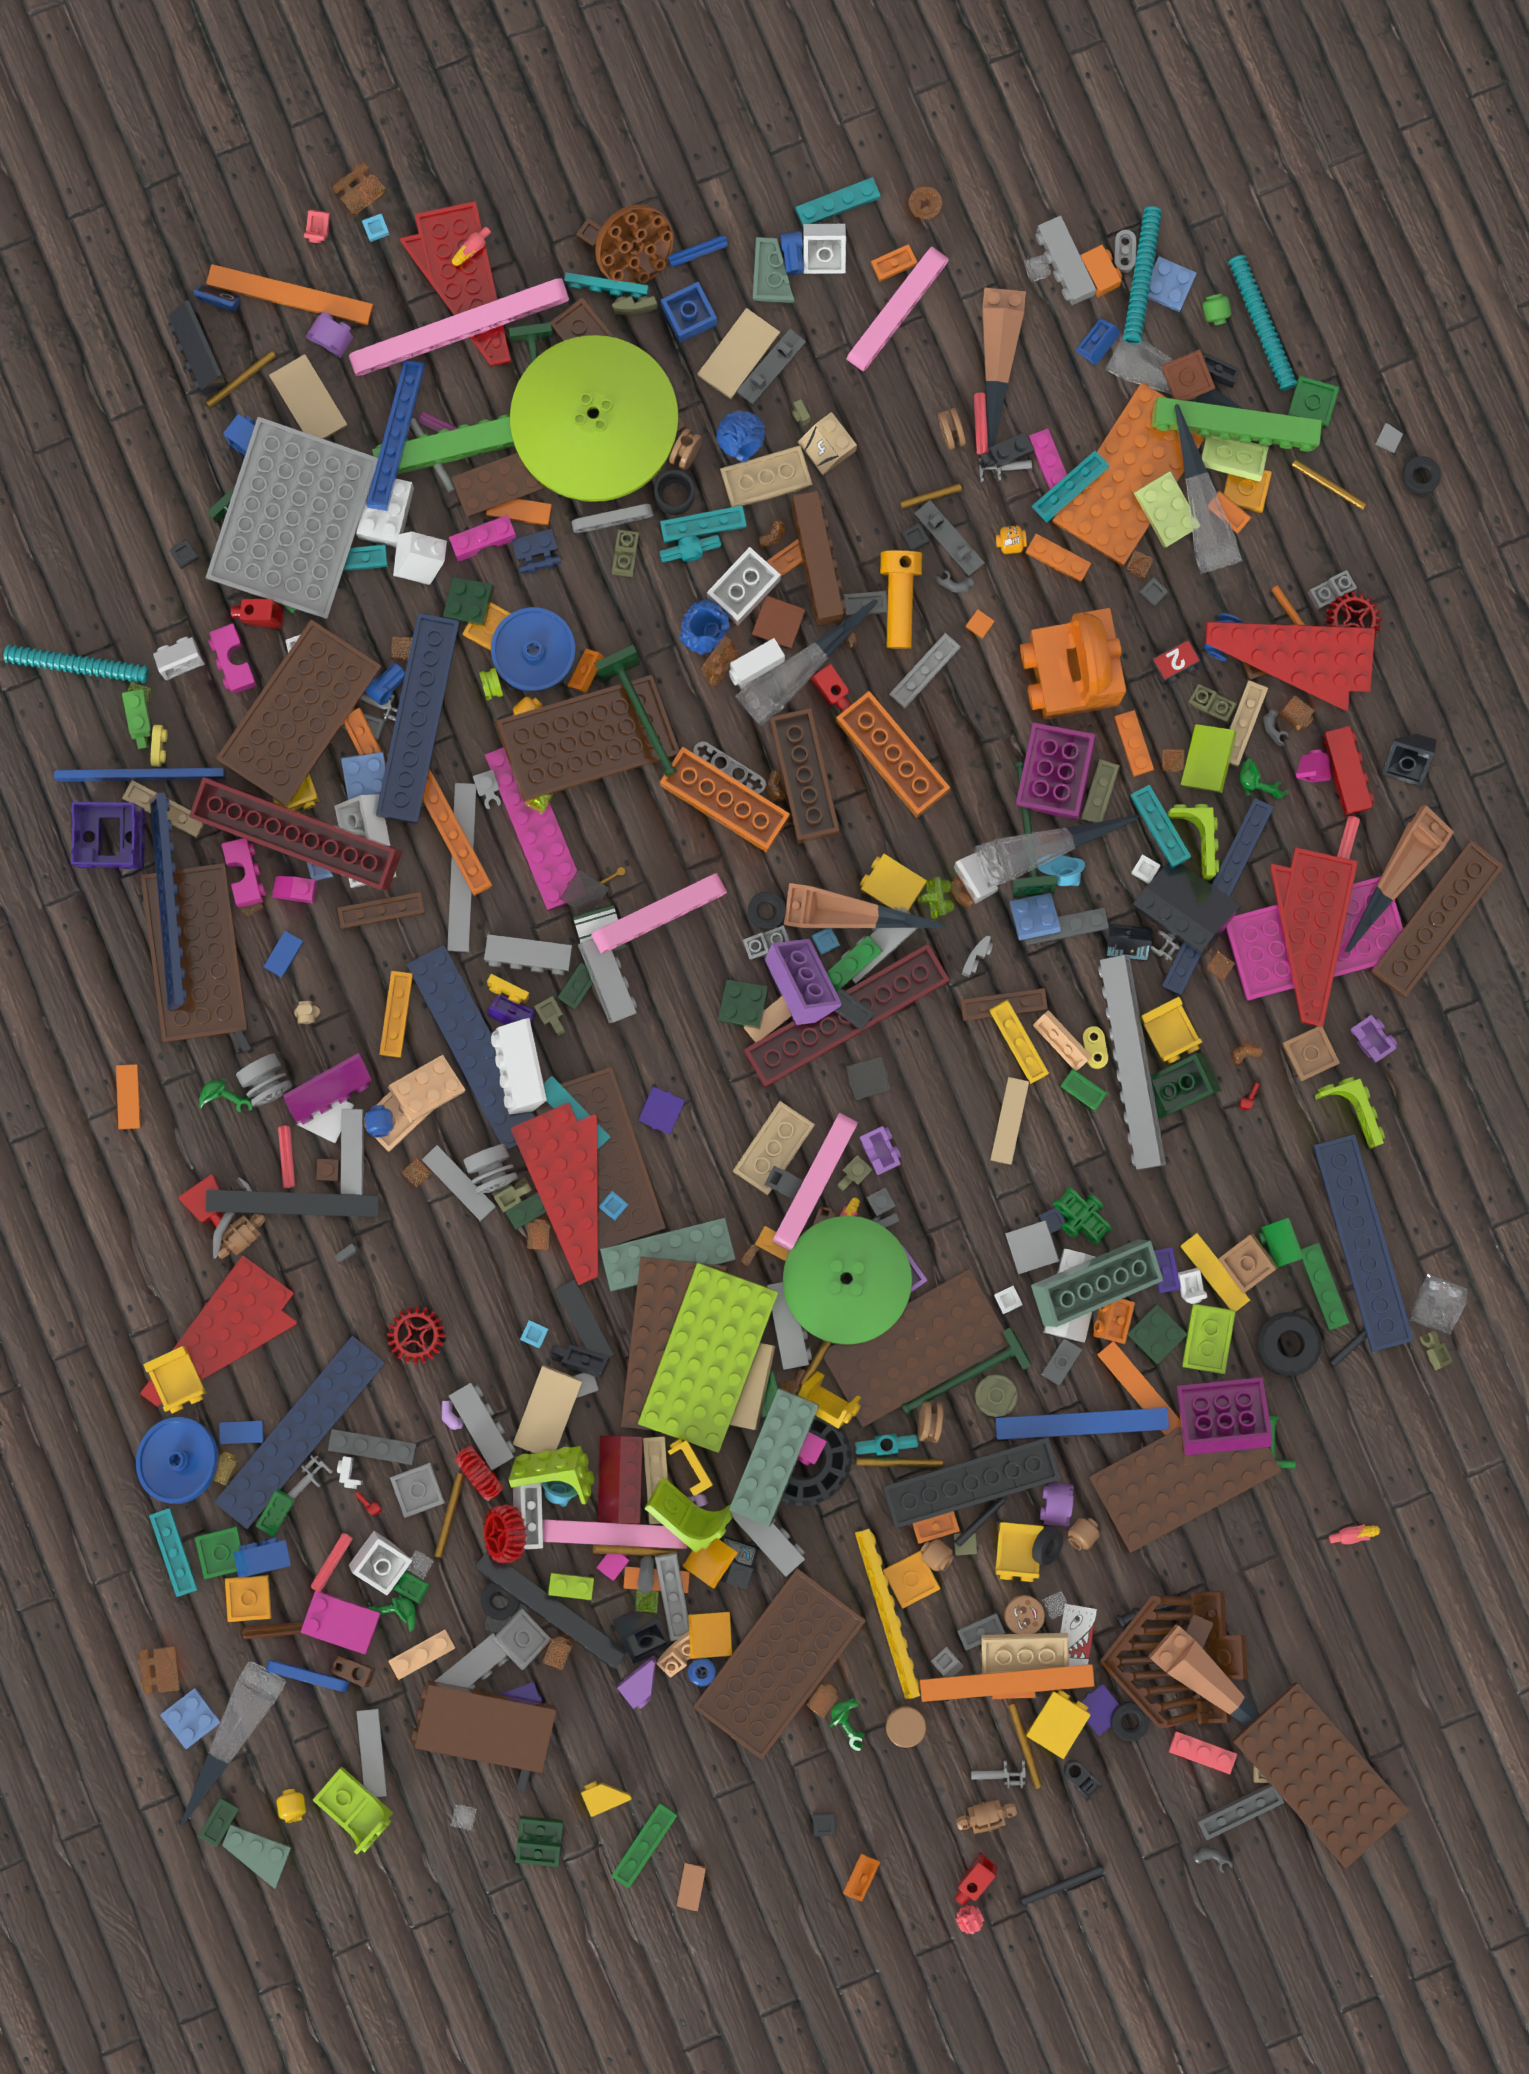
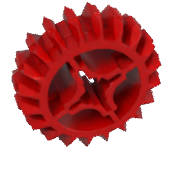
[1325,591,1382,638]
[387,1306,446,1364]
[455,1446,503,1500]
[483,1504,528,1563]

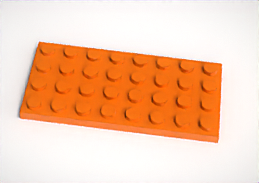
[1052,383,1206,566]

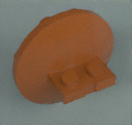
[595,204,674,284]

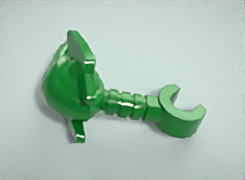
[1240,758,1288,799]
[199,1077,253,1112]
[368,1594,417,1632]
[829,1698,865,1751]

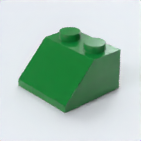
[1258,1218,1303,1267]

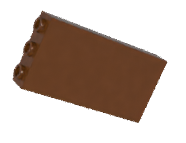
[411,1680,556,1773]

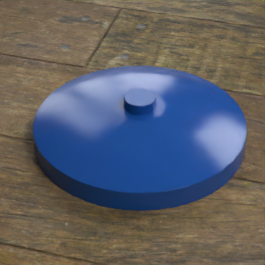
[491,607,576,692]
[136,1417,218,1504]

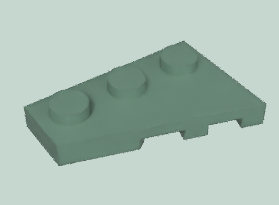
[753,237,794,303]
[222,1824,292,1889]

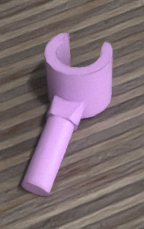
[687,1494,708,1507]

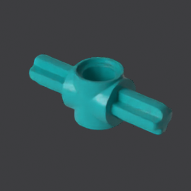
[660,535,721,563]
[855,1434,918,1456]

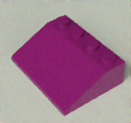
[1016,723,1096,821]
[283,1053,372,1125]
[1177,1377,1272,1455]

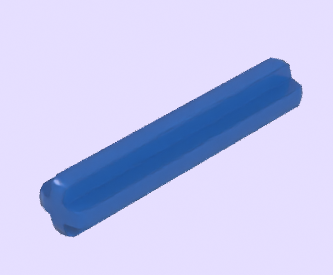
[668,235,728,267]

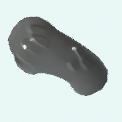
[936,570,975,593]
[1263,708,1289,747]
[638,1555,655,1593]
[1193,1847,1233,1873]

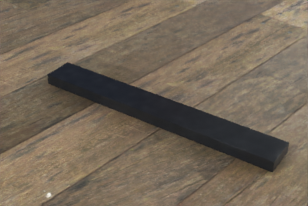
[206,1190,379,1217]
[474,1550,627,1670]

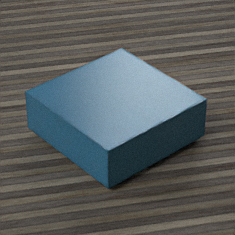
[812,928,840,955]
[599,1191,629,1221]

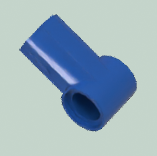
[780,231,804,275]
[365,663,405,705]

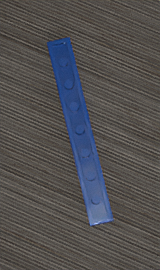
[366,360,425,511]
[54,768,226,782]
[996,1408,1169,1440]

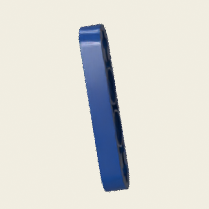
[266,1660,350,1692]

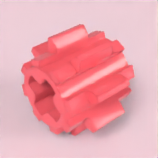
[956,1905,984,1934]

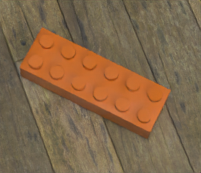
[836,691,950,818]
[660,747,790,853]

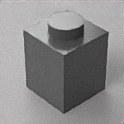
[764,1166,803,1200]
[866,1187,895,1217]

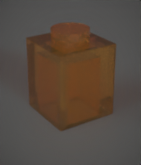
[1279,695,1314,731]
[527,1219,551,1251]
[542,1635,573,1671]
[806,1683,839,1719]

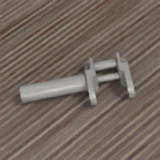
[979,455,1032,482]
[360,693,398,721]
[1150,930,1180,961]
[287,1455,333,1499]
[971,1760,1025,1789]

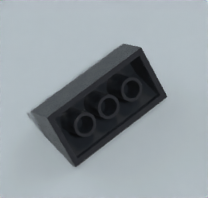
[168,300,227,396]

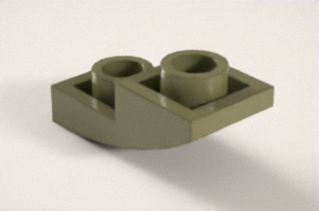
[612,296,657,315]
[612,530,639,577]
[1189,684,1238,724]

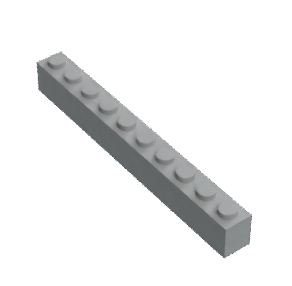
[1098,955,1166,1170]

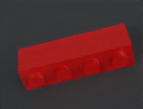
[1322,726,1374,816]

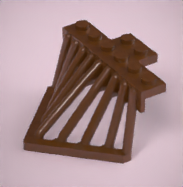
[1101,1591,1248,1728]

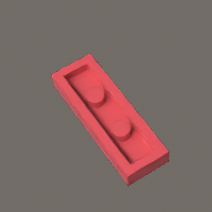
[1168,1731,1237,1774]

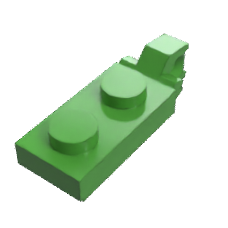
[122,689,152,749]

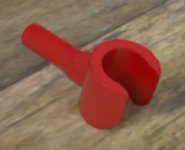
[1239,1082,1260,1110]
[355,1491,382,1516]

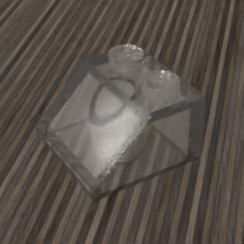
[1410,1274,1468,1335]

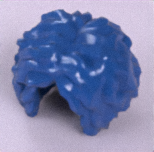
[716,410,766,462]
[679,600,730,655]

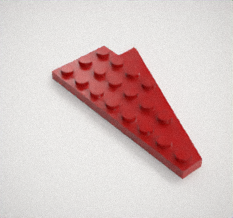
[400,201,511,367]
[1205,621,1375,711]
[1270,848,1358,1027]
[510,1103,599,1285]
[140,1255,298,1406]

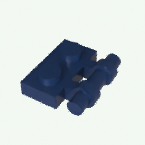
[512,529,561,574]

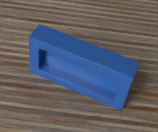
[264,931,304,978]
[219,1421,264,1444]

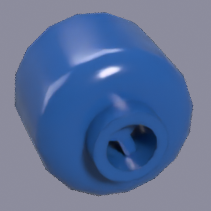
[365,1105,394,1137]
[688,1658,716,1686]

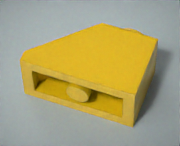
[581,1781,632,1817]

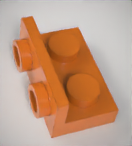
[1093,1299,1135,1344]

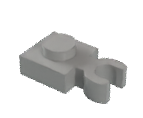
[473,770,501,809]

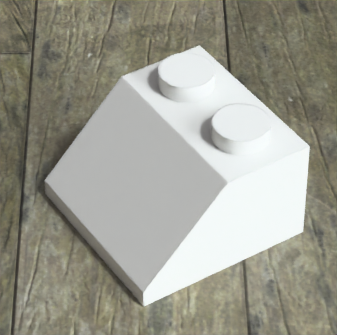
[803,224,846,274]
[393,532,447,585]
[153,637,204,680]
[954,852,999,904]
[349,1531,412,1595]

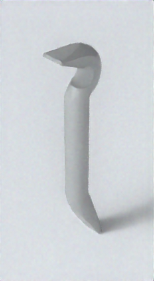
[213,1177,252,1258]

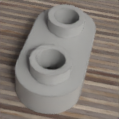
[1114,230,1136,273]

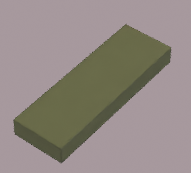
[1081,759,1120,823]

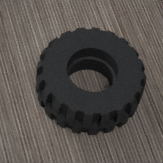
[781,1416,852,1506]

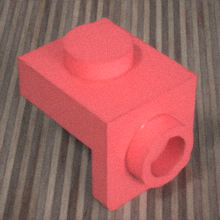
[304,209,330,243]

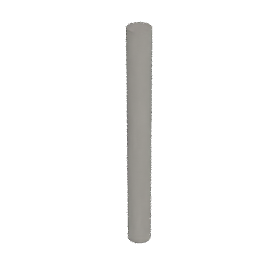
[410,417,455,493]

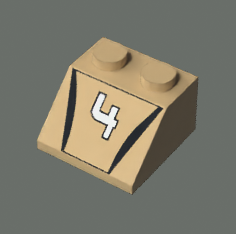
[798,412,857,475]

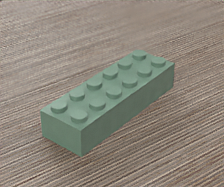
[600,1218,735,1292]
[1031,1239,1163,1327]
[729,1388,820,1527]

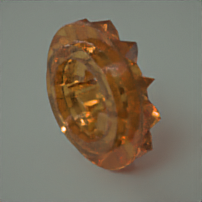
[909,186,942,220]

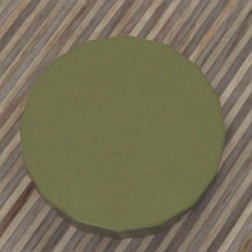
[975,1374,1018,1417]

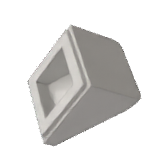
[1375,423,1403,453]
[931,1647,963,1677]

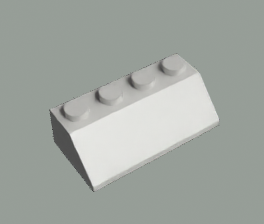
[335,794,396,888]
[491,1018,547,1115]
[1043,1249,1095,1343]

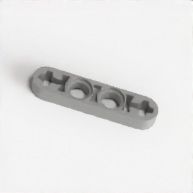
[571,504,653,533]
[694,742,766,795]

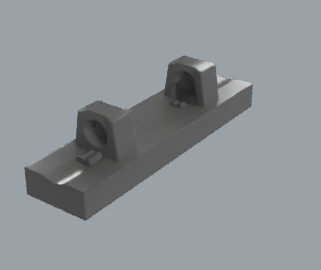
[737,329,806,406]
[914,500,985,577]

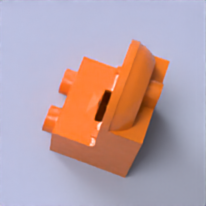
[1020,608,1126,720]

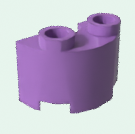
[305,312,353,358]
[1351,1015,1397,1063]
[860,1126,902,1175]
[1040,1482,1074,1528]

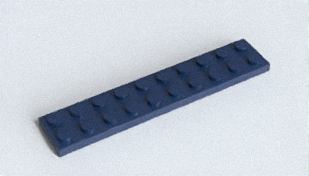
[376,613,460,824]
[150,793,186,1010]
[406,945,535,1151]
[1313,1134,1414,1352]
[214,1335,386,1529]

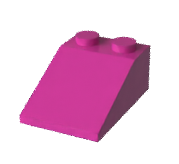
[301,1591,381,1654]

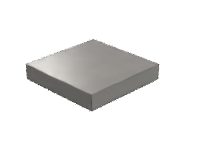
[1005,1220,1060,1274]
[390,1462,445,1518]
[492,1608,552,1670]

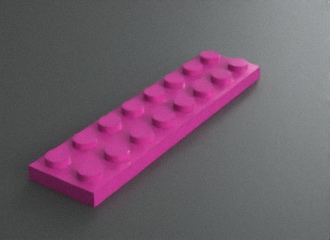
[485,747,587,911]

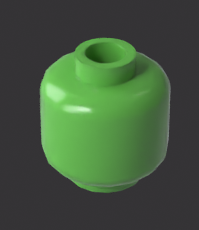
[1202,293,1232,326]

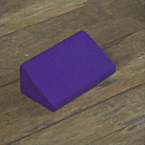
[487,994,536,1025]

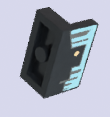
[1106,924,1152,961]

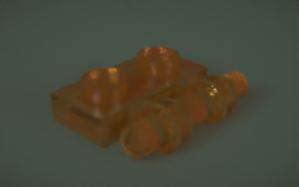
[331,162,386,216]
[700,636,739,687]
[138,1646,181,1694]

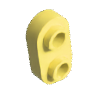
[151,725,168,767]
[1082,1027,1108,1069]

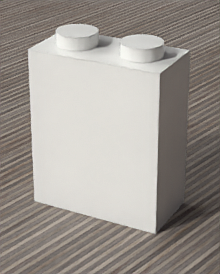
[729,638,785,689]

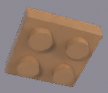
[1282,1026,1340,1082]
[1218,1234,1278,1294]

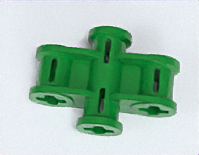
[1053,1187,1112,1245]

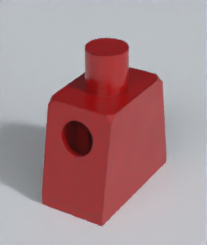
[231,599,284,629]
[809,664,852,712]
[178,1174,224,1228]
[954,1852,998,1906]

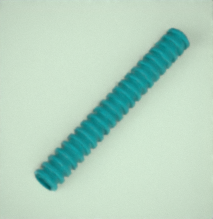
[1123,206,1162,344]
[1228,255,1297,391]
[4,644,149,684]

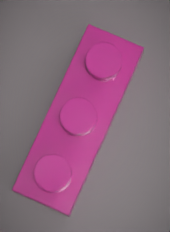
[1028,428,1067,491]

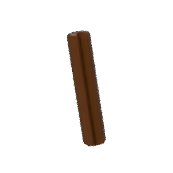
[242,1621,304,1639]

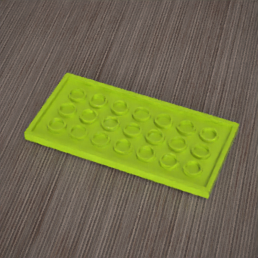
[638,1262,778,1453]

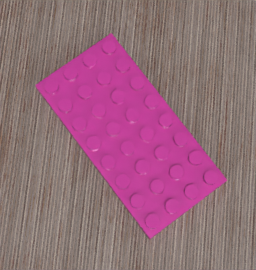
[1226,876,1403,1001]

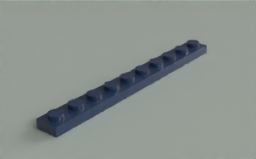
[1162,798,1274,996]

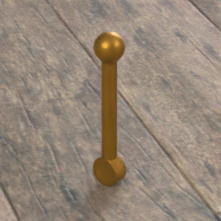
[586,867,625,894]

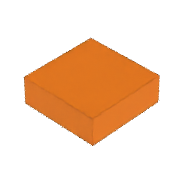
[965,609,995,639]

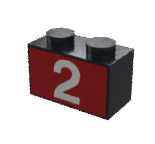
[1150,639,1201,685]

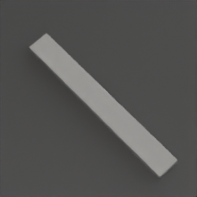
[447,783,477,952]

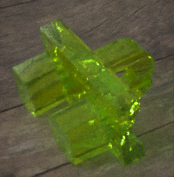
[918,877,954,918]

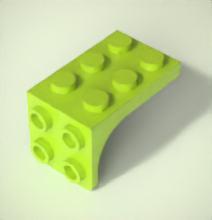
[1167,804,1219,881]
[1315,1077,1385,1149]
[509,1446,594,1504]
[645,1477,733,1553]
[313,1767,393,1854]

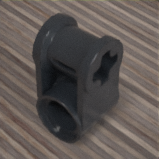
[1063,1759,1103,1801]

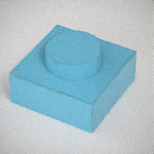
[362,214,389,242]
[520,1320,549,1349]

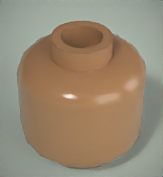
[1068,1518,1100,1550]
[921,1539,954,1571]

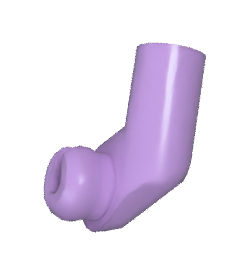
[442,1401,464,1430]

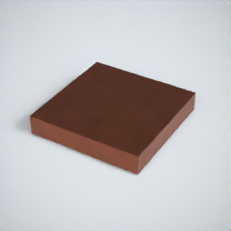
[1161,349,1216,401]
[752,595,806,650]

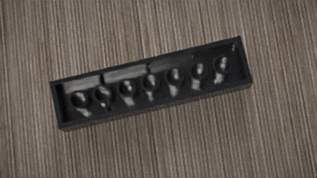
[882,1437,1061,1529]

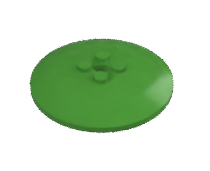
[783,1216,912,1345]

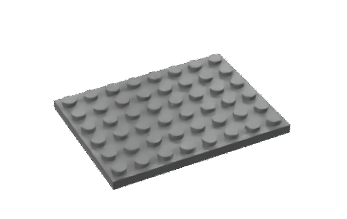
[206,417,378,619]

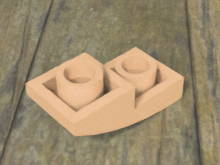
[656,1631,690,1678]

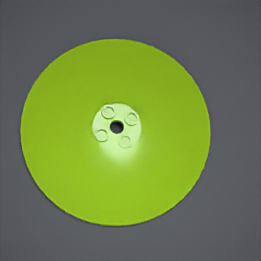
[510,335,678,502]

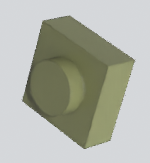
[792,399,810,426]

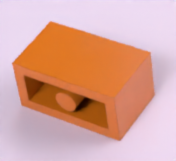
[1080,245,1122,298]

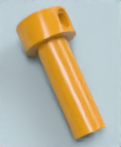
[880,551,922,649]

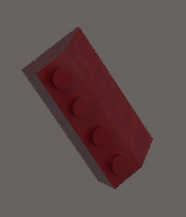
[598,1436,643,1524]

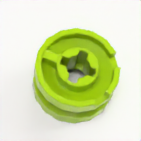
[479,668,503,700]

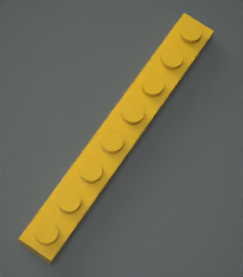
[855,1529,920,1699]

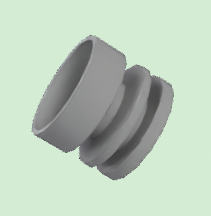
[236,1053,293,1107]
[463,1144,518,1194]

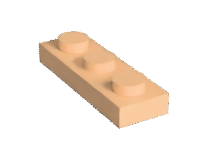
[1033,1010,1092,1071]
[388,1629,456,1680]

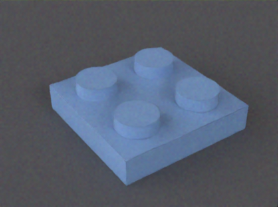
[1148,257,1197,312]
[341,751,386,800]
[1010,893,1061,940]
[160,1688,221,1749]

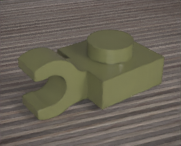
[534,996,565,1036]
[837,1155,873,1192]
[492,1177,532,1212]
[1420,1330,1453,1371]

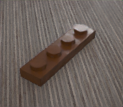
[337,892,425,929]
[960,988,1048,1021]

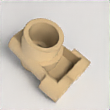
[294,1001,321,1024]

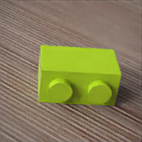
[548,1572,595,1600]

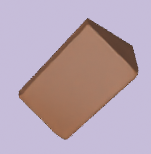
[677,1863,706,1912]

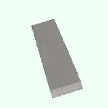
[889,633,961,709]
[341,1109,364,1195]
[422,1145,496,1221]
[655,1552,689,1641]
[357,1708,387,1797]

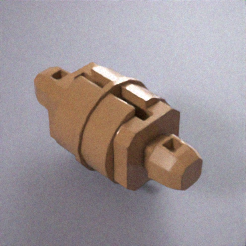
[218,1213,266,1259]
[956,1800,1017,1834]

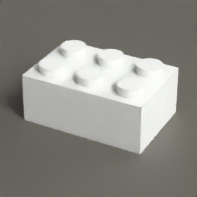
[356,476,414,547]
[707,547,781,625]

